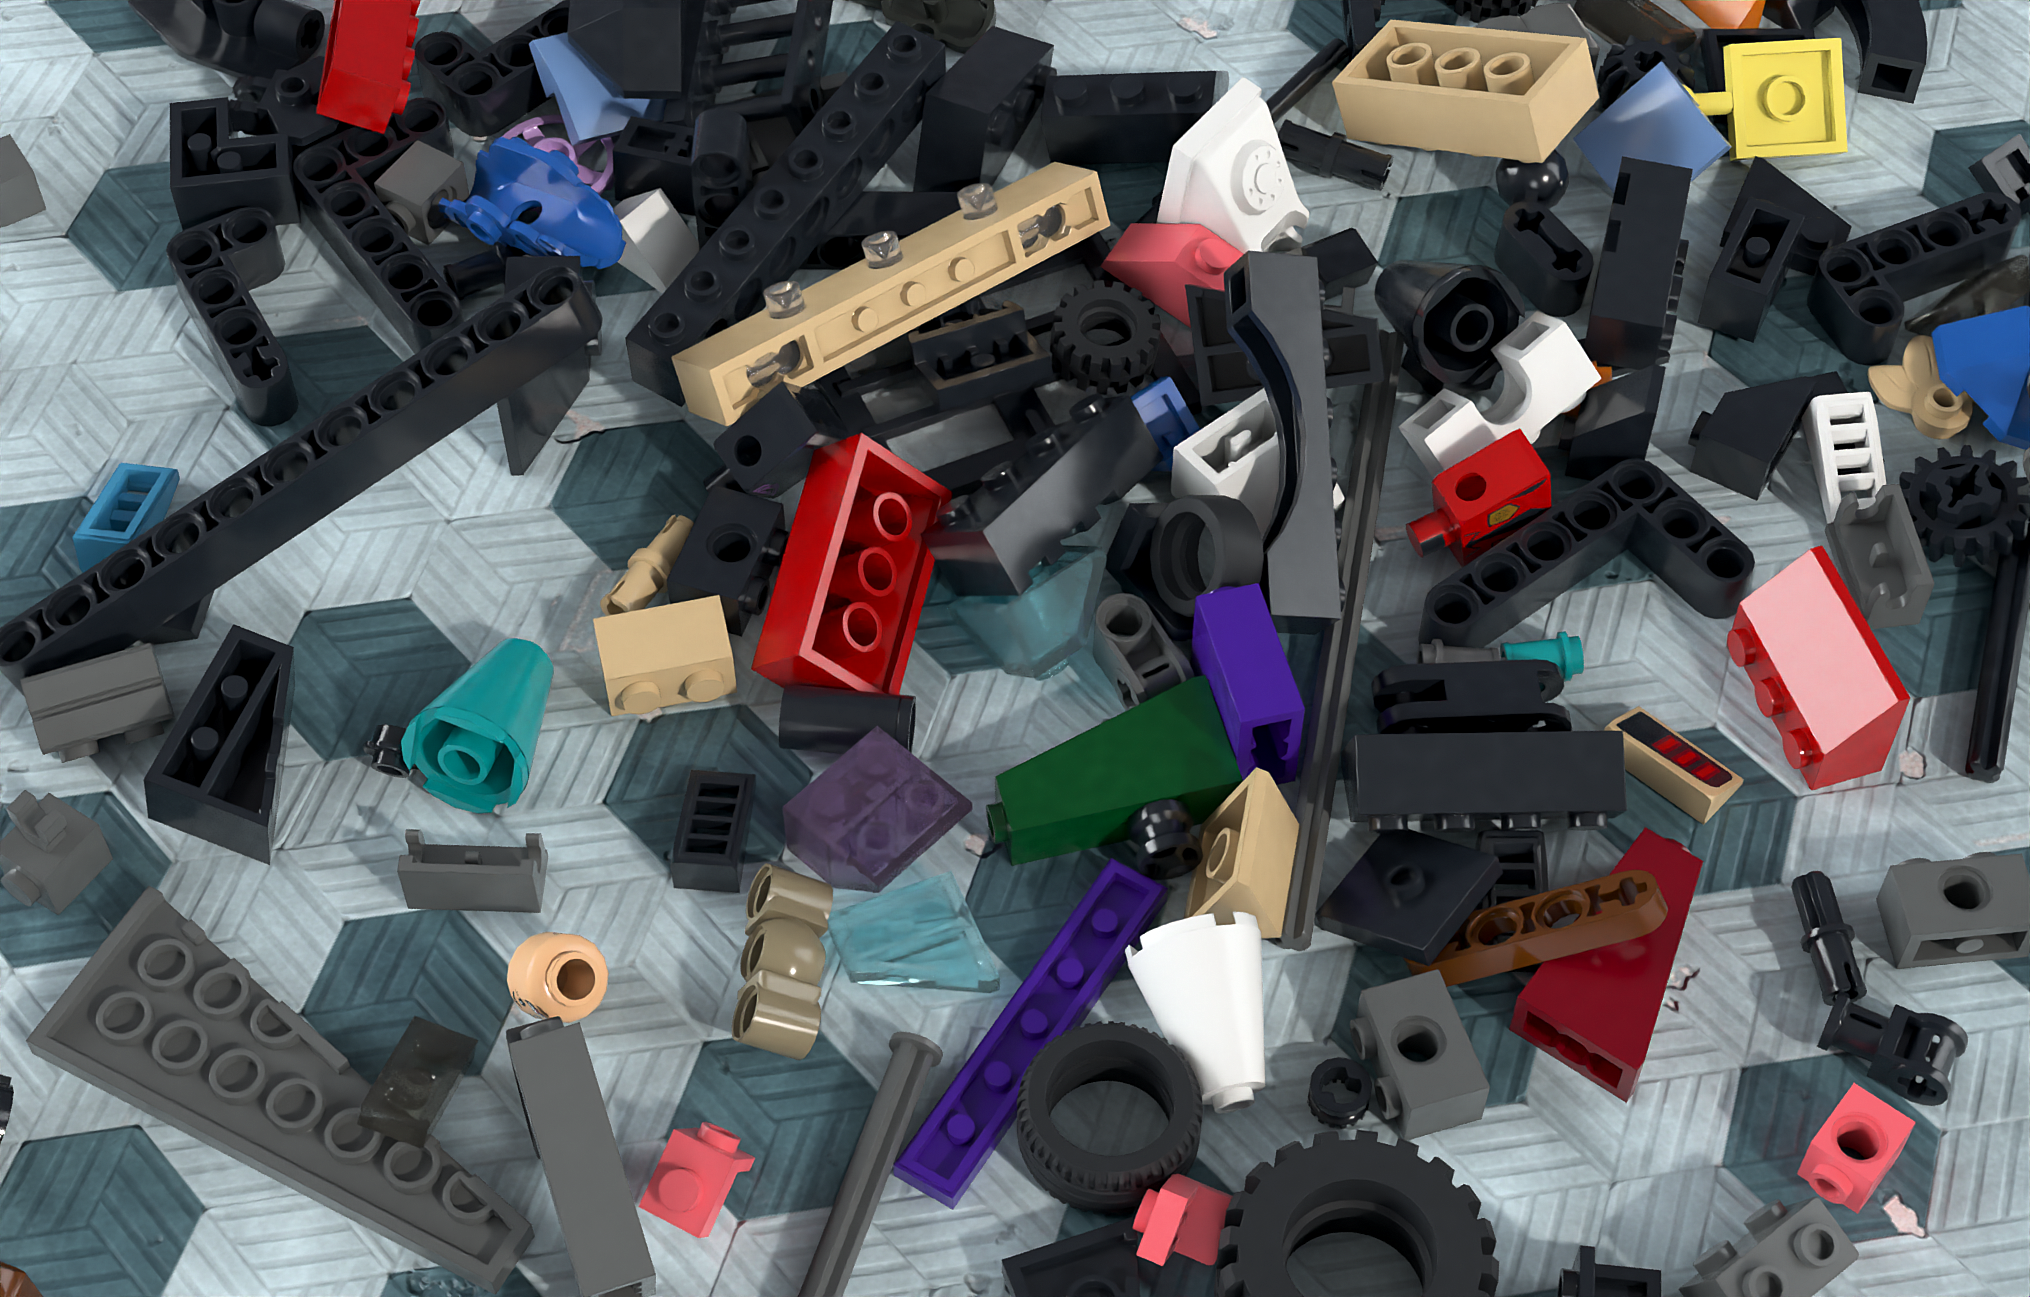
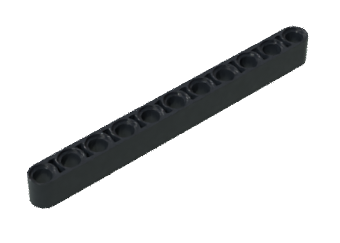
[0,265,603,697]

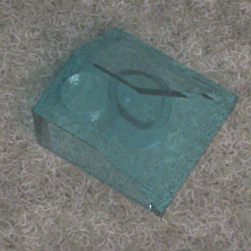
[947,545,1107,681]

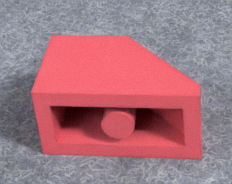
[1101,223,1244,328]

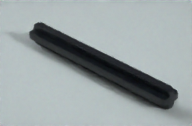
[1965,523,2030,783]

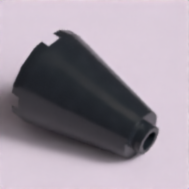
[1374,260,1525,385]

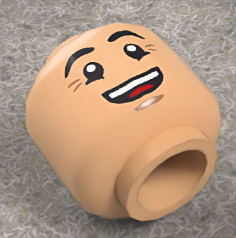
[507,931,609,1023]

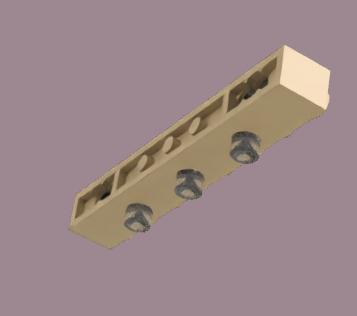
[671,162,1110,426]

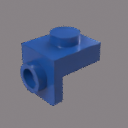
[1130,376,1203,472]

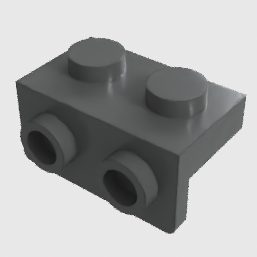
[1678,1196,1859,1297]

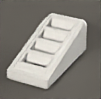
[1801,392,1887,524]

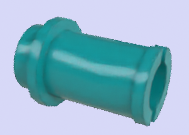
[1500,631,1584,682]

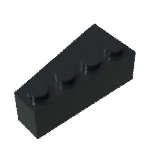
[920,393,1164,597]

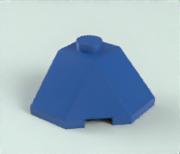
[1932,306,2030,450]

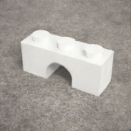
[1398,311,1601,479]

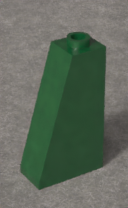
[986,675,1243,866]

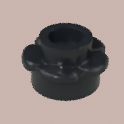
[363,724,419,778]

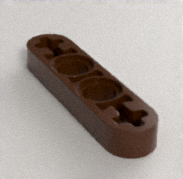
[1403,869,1668,987]

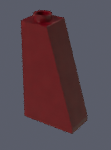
[1509,827,1704,1103]

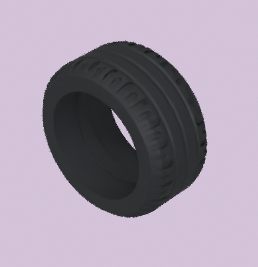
[1017,1021,1203,1215]

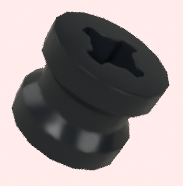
[1126,799,1203,880]

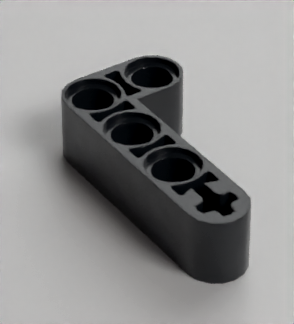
[415,0,570,137]
[1807,192,2021,366]
[166,207,299,427]

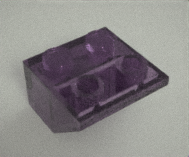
[783,726,973,893]

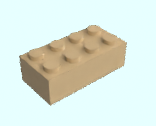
[1332,20,1599,163]

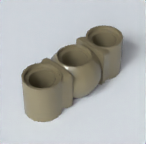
[732,863,833,1061]

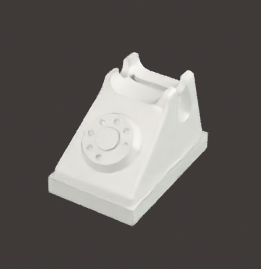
[1156,77,1309,254]

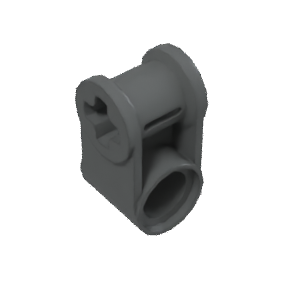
[1092,593,1195,711]

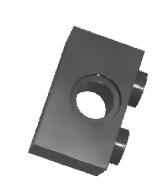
[1876,852,2030,969]
[1350,969,1490,1140]

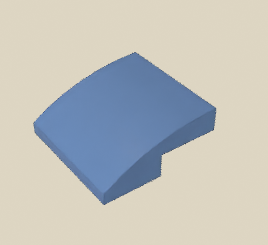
[529,32,667,146]
[1573,62,1732,193]

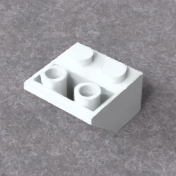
[1171,388,1345,538]

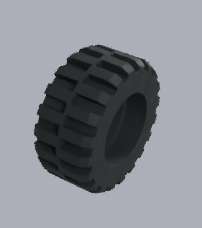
[1214,1130,1499,1297]

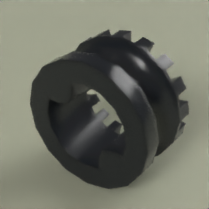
[1307,1057,1372,1129]

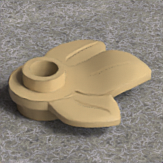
[1867,335,1977,439]

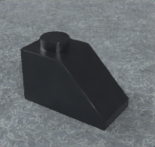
[1558,364,1666,481]
[1688,376,1817,501]

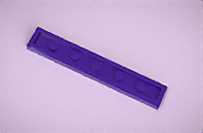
[893,858,1168,1210]

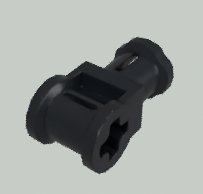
[1817,990,1968,1106]

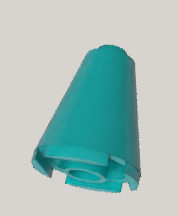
[401,638,554,814]

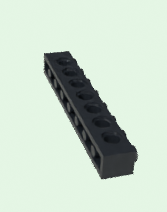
[625,21,946,407]

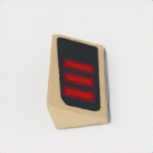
[1604,706,1744,825]

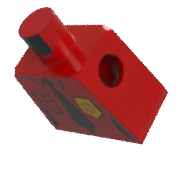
[1406,428,1552,567]

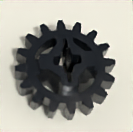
[1899,445,2030,567]

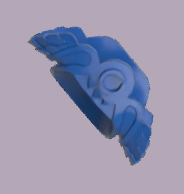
[438,137,626,269]

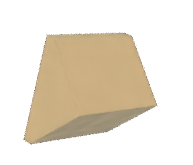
[1184,767,1299,938]

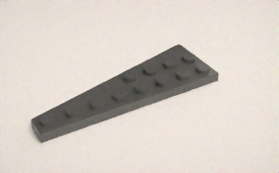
[26,886,535,1295]

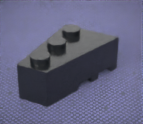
[143,624,295,865]

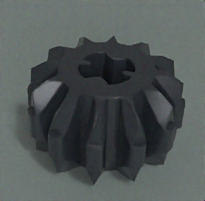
[1597,34,1695,109]

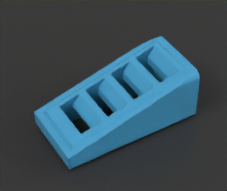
[73,463,180,573]

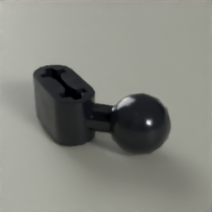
[1494,149,1594,317]

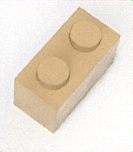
[593,595,737,717]

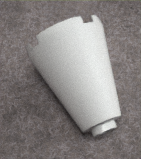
[1125,912,1265,1113]

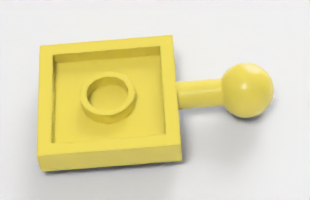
[1682,38,1848,161]

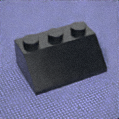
[1040,71,1229,165]

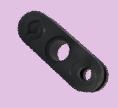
[1371,659,1572,734]

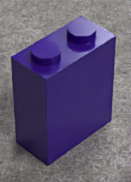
[1190,583,1305,785]

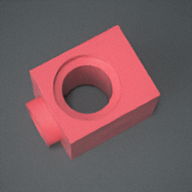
[1797,1083,1916,1214]

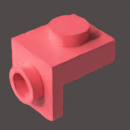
[638,1122,755,1238]
[1133,1174,1233,1266]

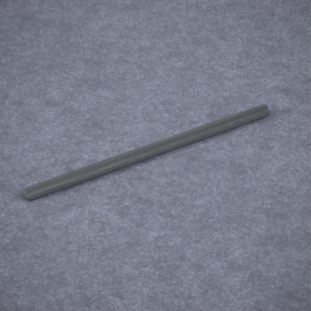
[1275,329,1404,952]

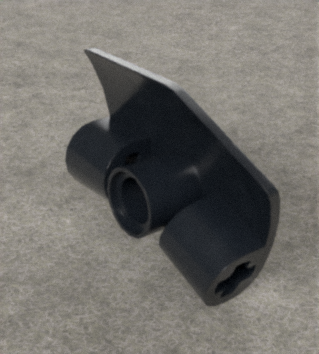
[128,0,325,79]

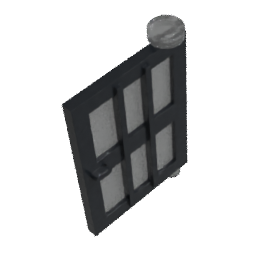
[803,232,1202,500]

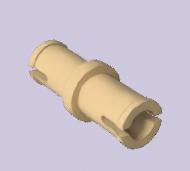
[600,515,694,616]

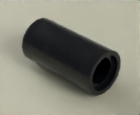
[779,684,916,760]

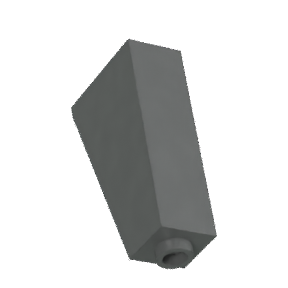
[509,1019,656,1297]

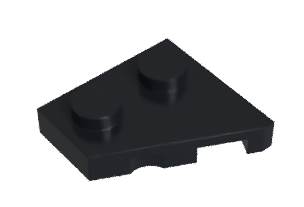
[1720,156,1852,276]

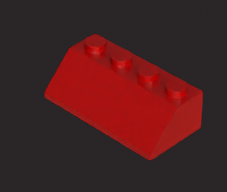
[751,433,953,694]

